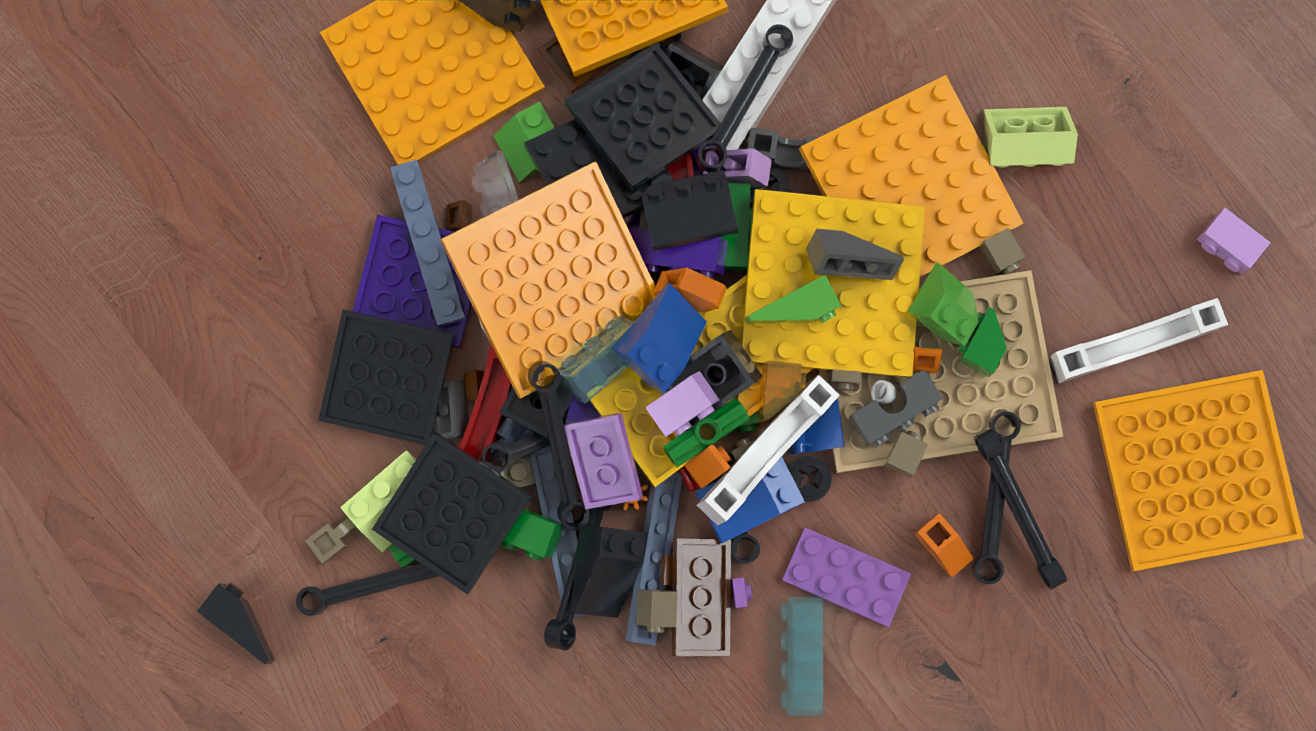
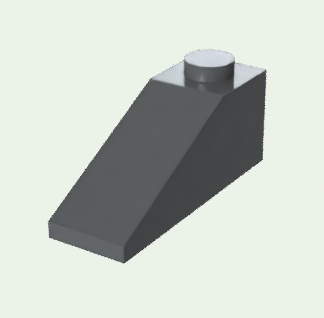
[806,228,904,280]

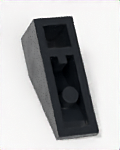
[197,582,275,664]

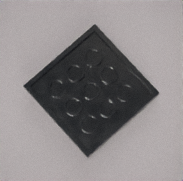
[564,43,721,191]
[524,119,674,219]
[318,309,455,445]
[372,432,533,595]

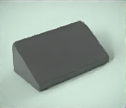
[434,380,469,440]

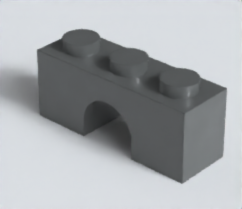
[748,127,819,173]
[849,369,943,448]

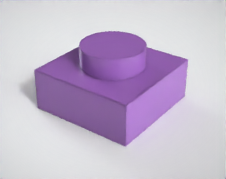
[732,578,752,608]

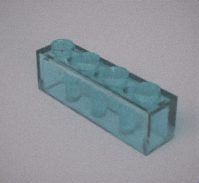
[781,597,823,716]

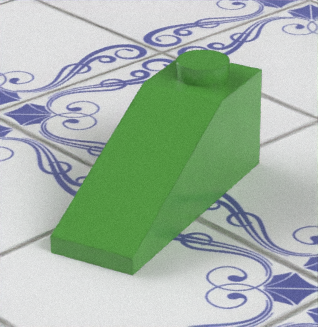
[744,275,842,324]

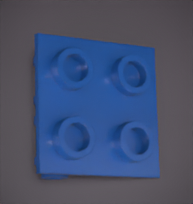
[784,390,845,455]

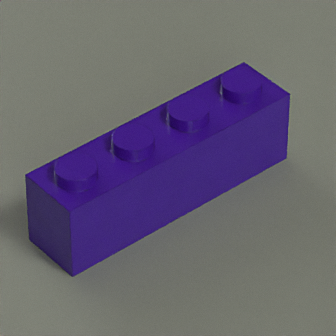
[627,227,728,279]

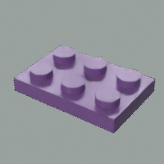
[564,412,643,509]

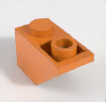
[654,268,727,312]
[684,444,731,489]
[914,513,974,578]

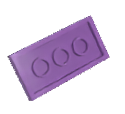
[782,527,911,627]

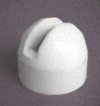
[871,380,897,404]

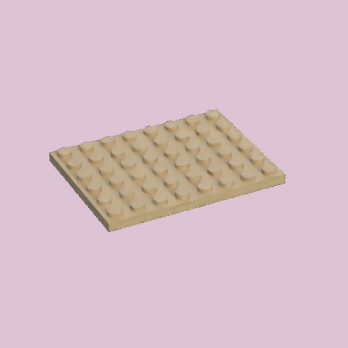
[818,270,1064,474]

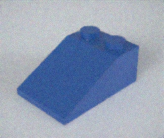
[612,283,707,392]
[695,456,805,544]

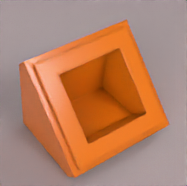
[913,347,942,373]

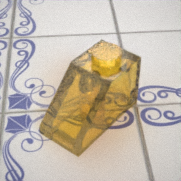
[759,361,806,422]

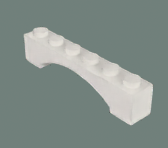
[1049,298,1228,384]
[697,375,839,525]

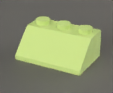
[983,107,1078,168]
[340,450,416,553]

